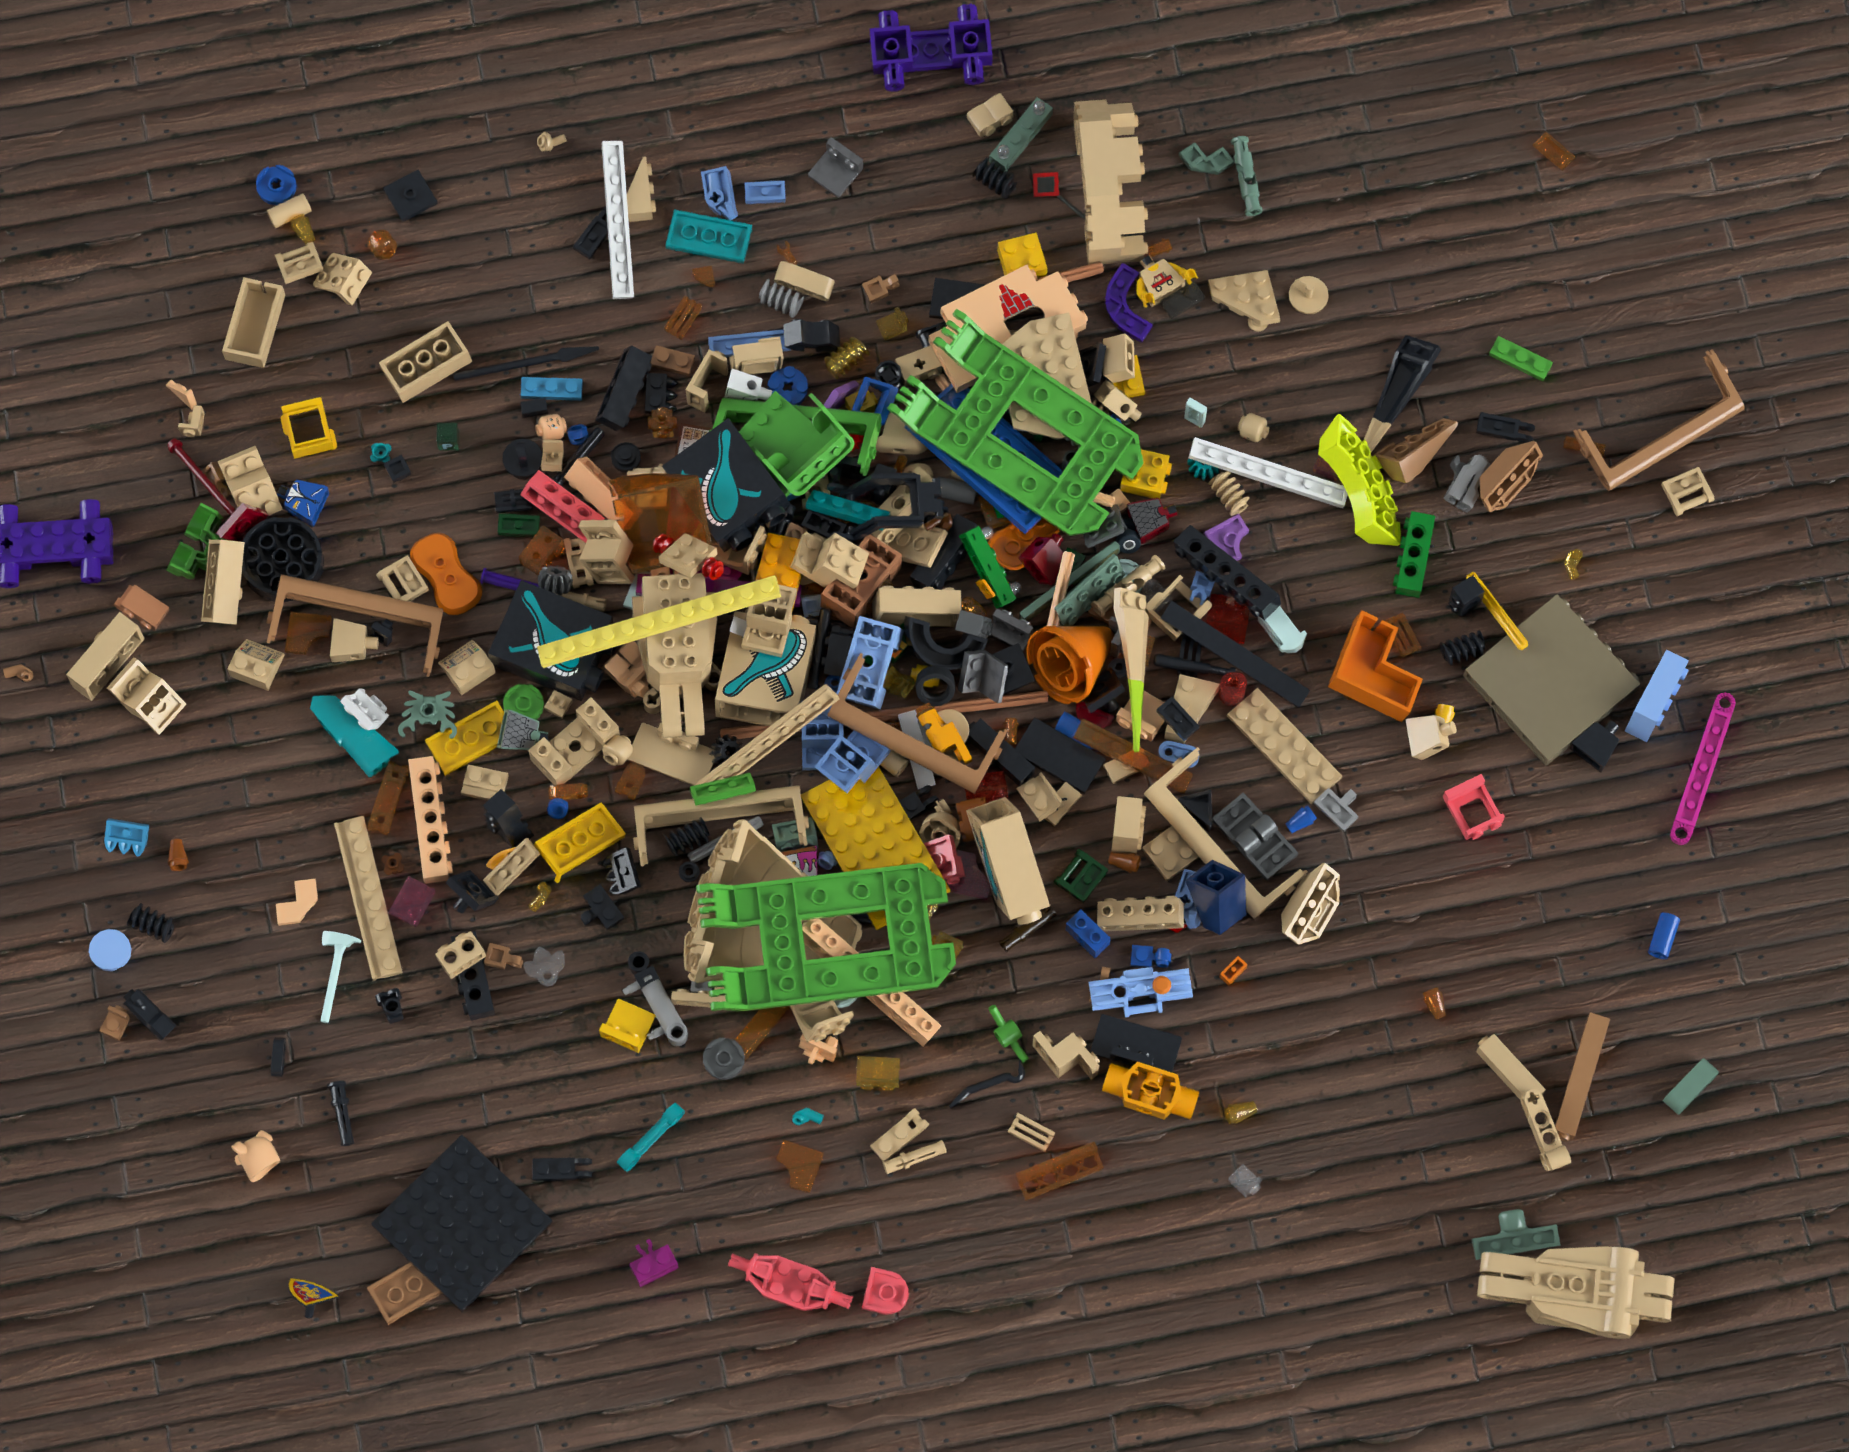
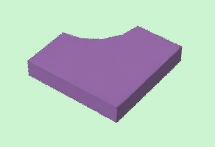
[824,380,860,409]
[1203,513,1249,561]

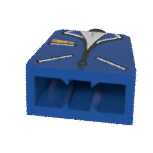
[277,480,330,527]

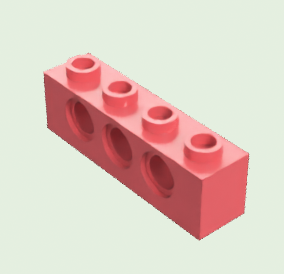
[520,470,605,543]

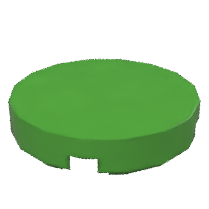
[503,684,544,720]

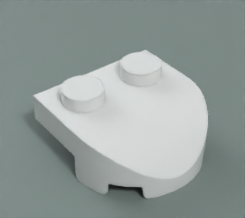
[340,688,389,730]

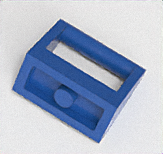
[851,377,898,426]

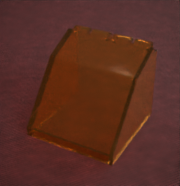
[609,473,712,574]

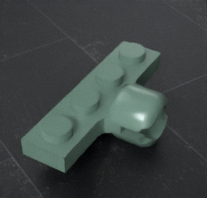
[1472,1209,1560,1260]

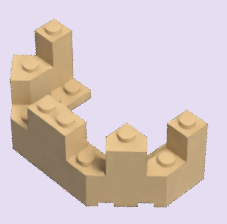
[1073,100,1148,265]

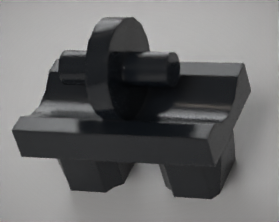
[494,489,533,513]

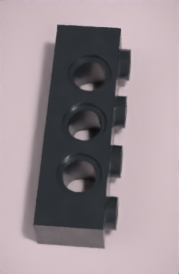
[448,931,495,1021]

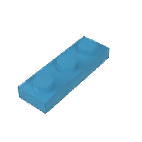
[521,377,583,401]

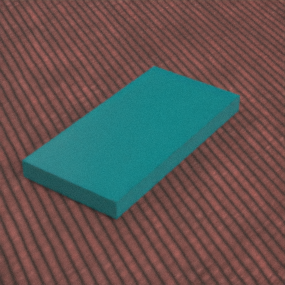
[665,209,753,264]

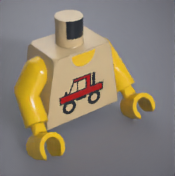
[1137,256,1198,308]

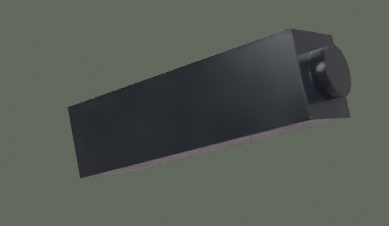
[967,718,1035,786]

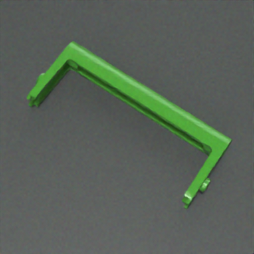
[709,397,882,476]

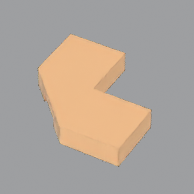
[276,879,318,926]

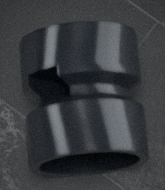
[875,360,902,393]

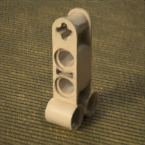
[1520,1089,1571,1172]

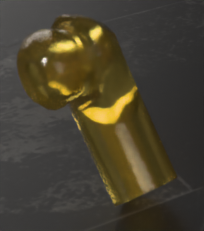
[1564,549,1583,580]

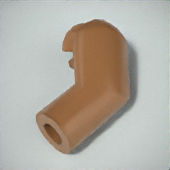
[3,664,33,682]

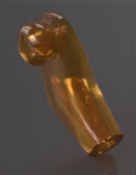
[961,596,987,617]

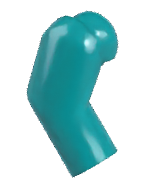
[792,1108,824,1125]

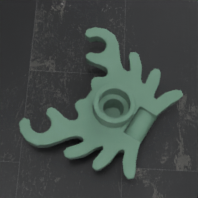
[398,690,457,739]

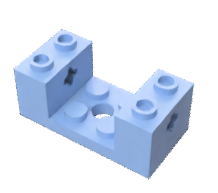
[836,616,904,710]

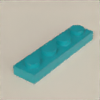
[806,490,890,531]

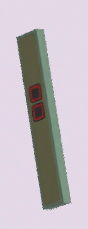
[1019,541,1120,622]

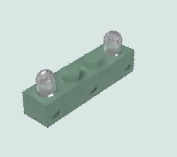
[989,97,1053,172]

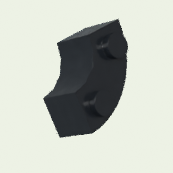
[783,319,841,352]

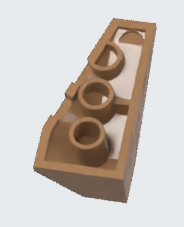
[1373,418,1458,483]

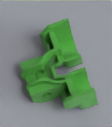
[166,503,225,579]

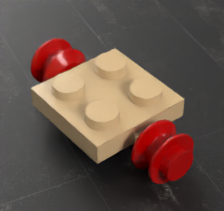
[653,533,724,580]

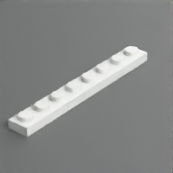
[602,141,634,299]
[1188,437,1348,509]

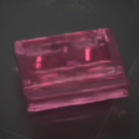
[389,876,436,927]

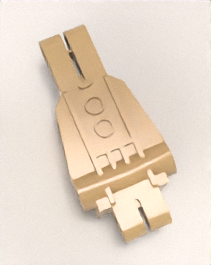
[632,562,717,738]
[1477,1246,1674,1339]

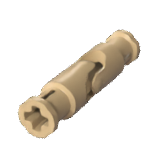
[1091,555,1165,617]

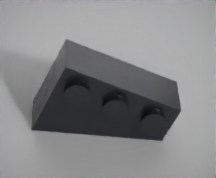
[483,789,534,848]

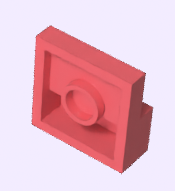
[924,834,965,885]

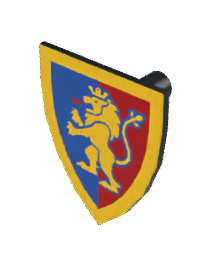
[288,1278,338,1318]

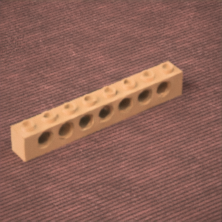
[802,918,941,1047]

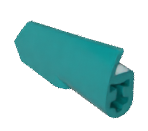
[310,696,399,778]

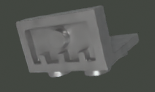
[808,137,863,198]
[958,650,1008,703]

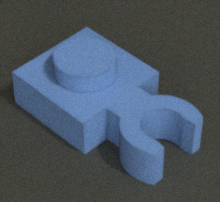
[1189,571,1215,605]

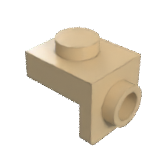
[541,440,564,472]

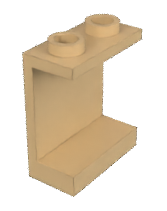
[686,349,728,413]

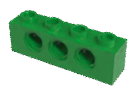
[1393,511,1435,598]

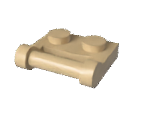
[275,241,324,284]
[1661,467,1715,516]
[376,555,429,601]

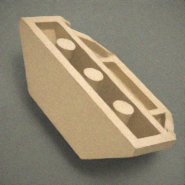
[1281,863,1340,945]

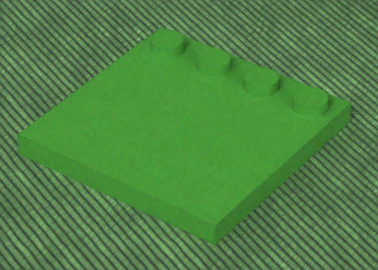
[739,391,817,497]

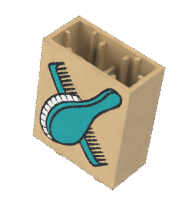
[715,609,816,726]
[966,797,1050,925]

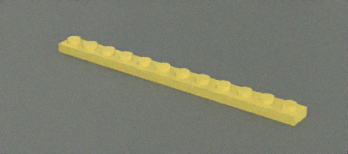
[537,575,781,668]

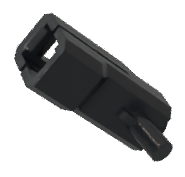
[123,988,177,1041]

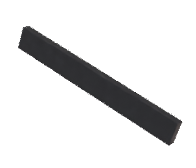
[1160,601,1310,708]

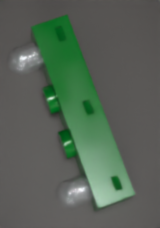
[959,526,1021,609]

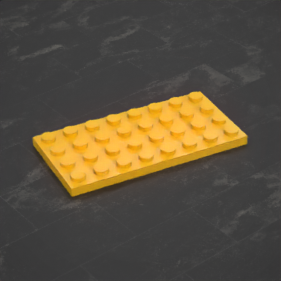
[801,767,950,930]

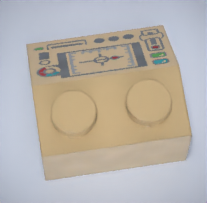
[228,639,285,691]
[438,640,496,696]

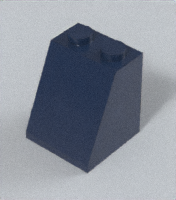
[1186,860,1246,935]

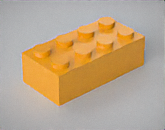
[755,533,802,611]

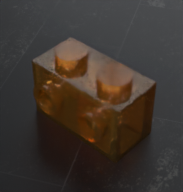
[519,525,564,575]

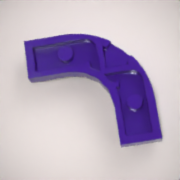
[1105,263,1153,343]

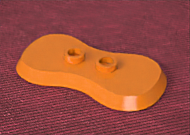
[988,519,1061,570]
[410,533,482,615]

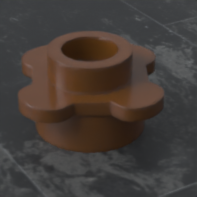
[381,853,404,875]

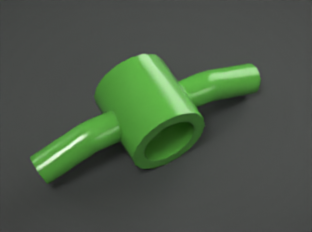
[988,1005,1029,1063]

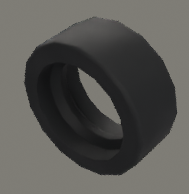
[916,665,955,707]

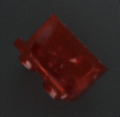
[965,771,1008,803]

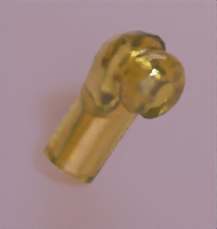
[528,882,551,912]

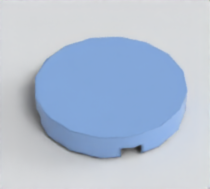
[89,929,132,971]

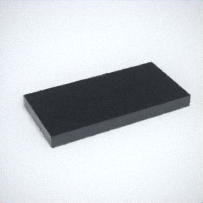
[1015,717,1106,794]

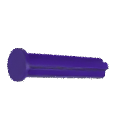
[480,568,539,591]

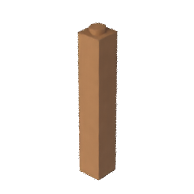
[1555,1012,1610,1142]

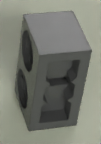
[955,610,994,639]

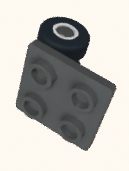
[1083,504,1141,554]

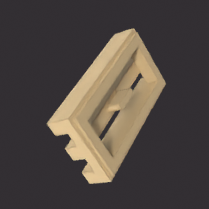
[1008,1113,1055,1152]

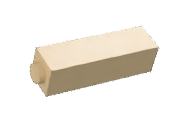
[1477,1034,1545,1102]

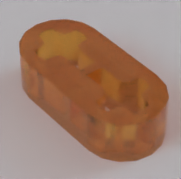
[548,783,588,800]

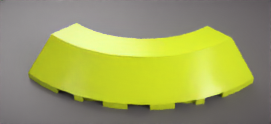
[1318,414,1401,546]

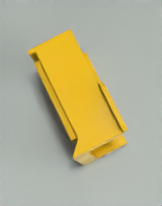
[281,397,337,459]

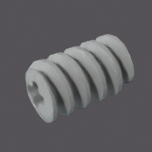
[759,279,804,317]

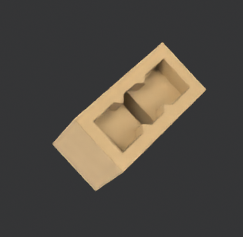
[435,931,486,979]

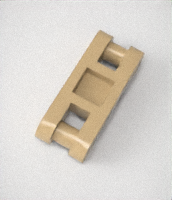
[563,538,594,589]

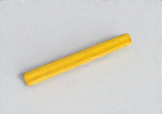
[1466,572,1528,650]

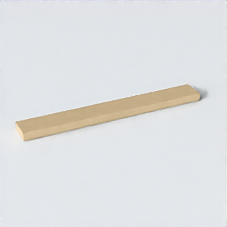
[697,684,839,785]

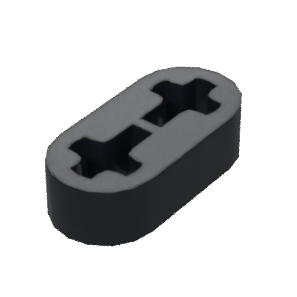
[271,1037,286,1077]

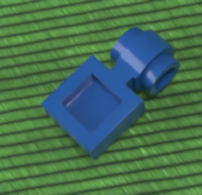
[1131,945,1172,968]

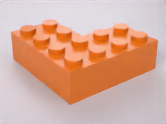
[1328,610,1423,722]

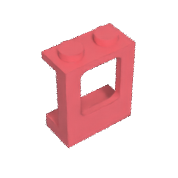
[1443,774,1505,840]

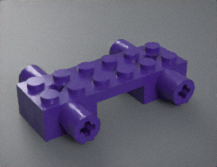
[870,4,992,91]
[0,499,113,589]

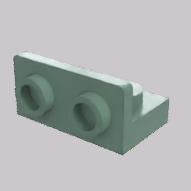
[772,817,819,852]

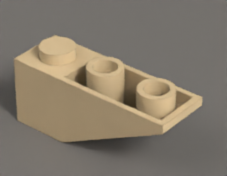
[627,157,656,222]

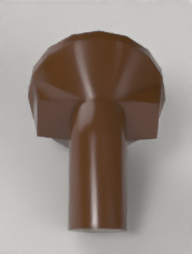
[923,512,953,531]

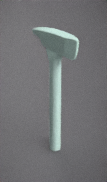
[321,931,362,1023]

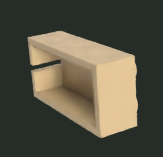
[222,277,285,368]
[872,586,961,627]

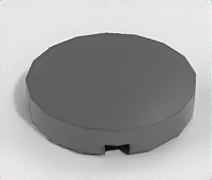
[703,1037,745,1080]

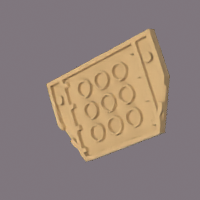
[1002,313,1092,440]

